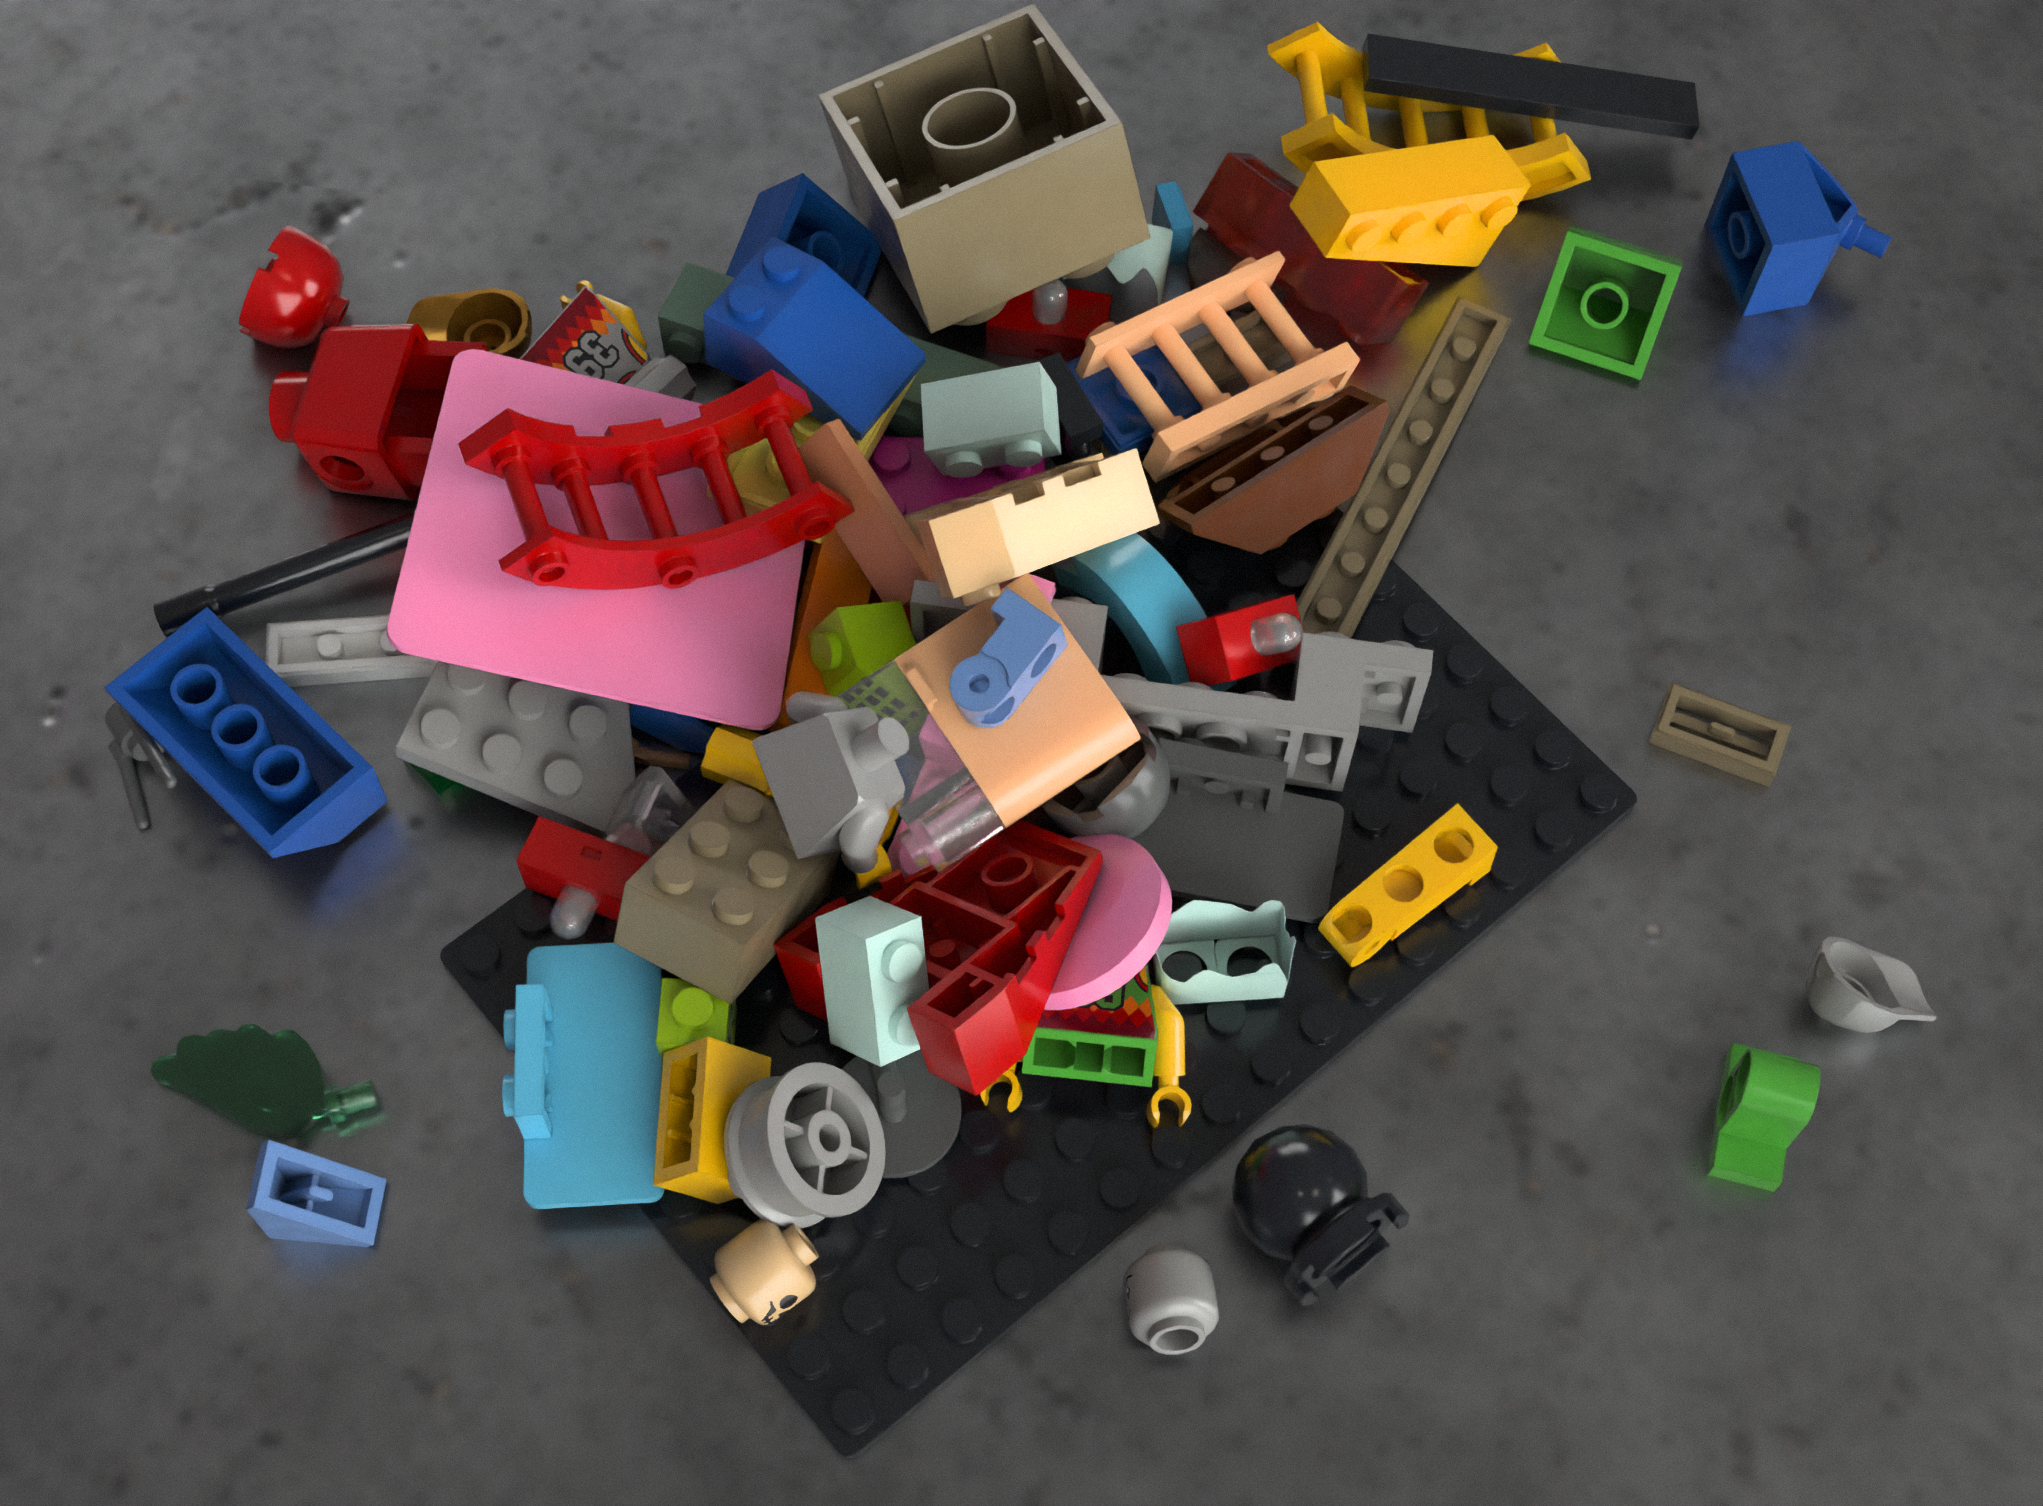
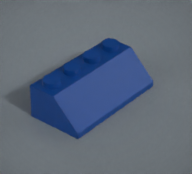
[104,607,388,858]

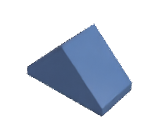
[246,1139,387,1247]

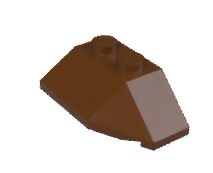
[1157,385,1390,555]

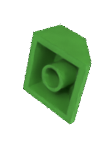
[1528,225,1683,380]

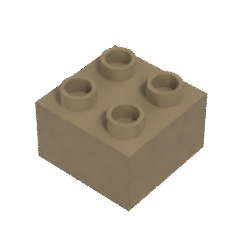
[818,3,1150,334]

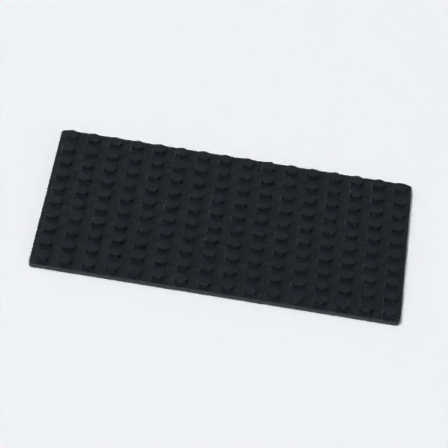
[440,444,1637,1460]

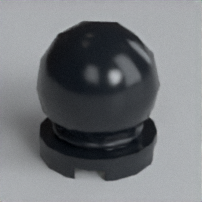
[1232,1124,1409,1306]

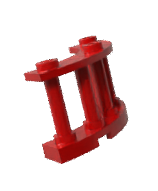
[458,369,855,590]

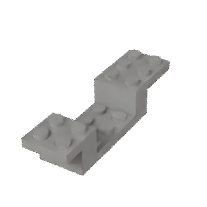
[910,580,1433,792]

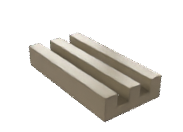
[1648,682,1792,787]

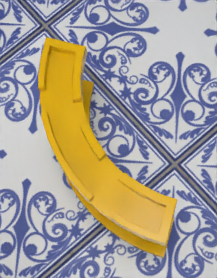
[1267,21,1591,201]

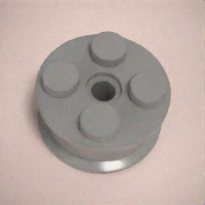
[724,1062,886,1229]

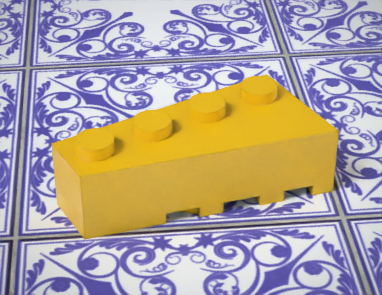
[1289,135,1531,267]

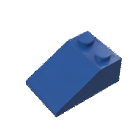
[703,236,926,441]

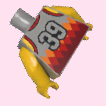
[520,280,651,385]

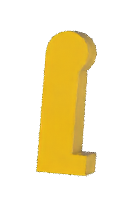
[1318,803,1498,967]

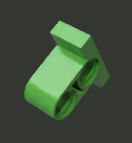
[1707,1043,1821,1192]

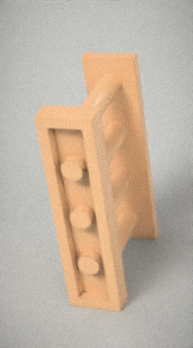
[1075,251,1360,483]

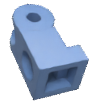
[949,588,1068,728]

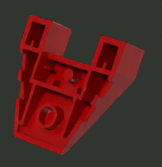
[773,819,1103,1096]

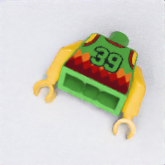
[980,964,1192,1128]

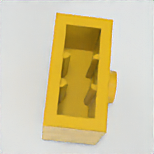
[653,1036,771,1204]

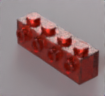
[1193,152,1429,346]

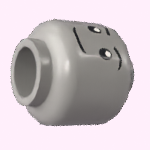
[1123,1243,1219,1355]

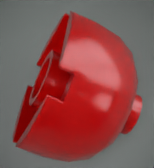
[239,225,350,349]

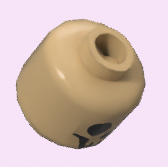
[710,1219,819,1325]

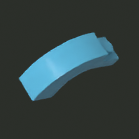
[1051,533,1237,692]

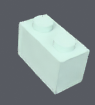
[921,362,1061,478]
[815,896,929,1067]

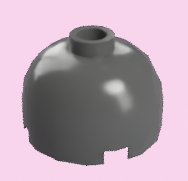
[1041,715,1170,839]

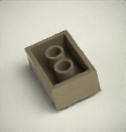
[614,779,840,1004]

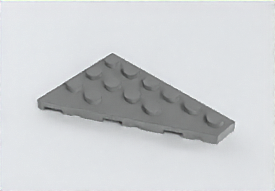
[395,661,640,850]

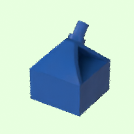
[1704,141,1892,316]

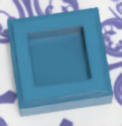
[1152,181,1194,266]

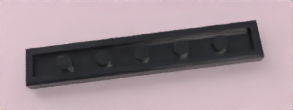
[1362,34,1700,140]

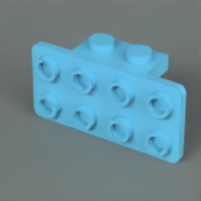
[502,943,665,1209]

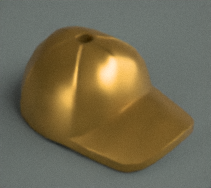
[406,288,532,359]

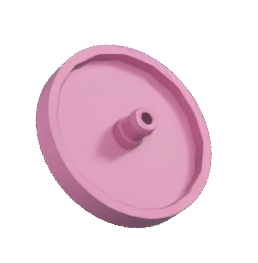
[1044,834,1172,1010]

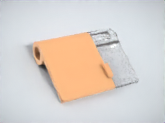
[837,573,1141,873]

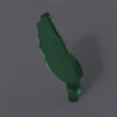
[150,1023,379,1139]

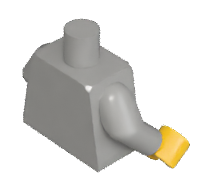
[752,691,909,890]

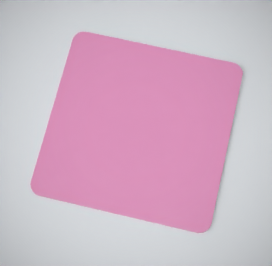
[387,349,805,730]

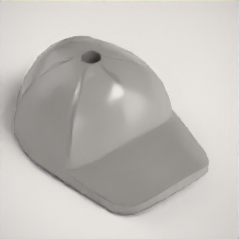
[1806,936,1938,1033]

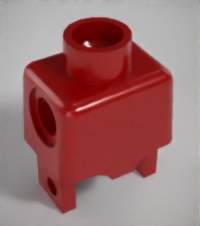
[269,324,489,501]

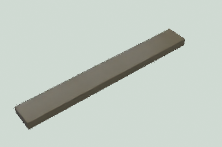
[1289,296,1511,665]

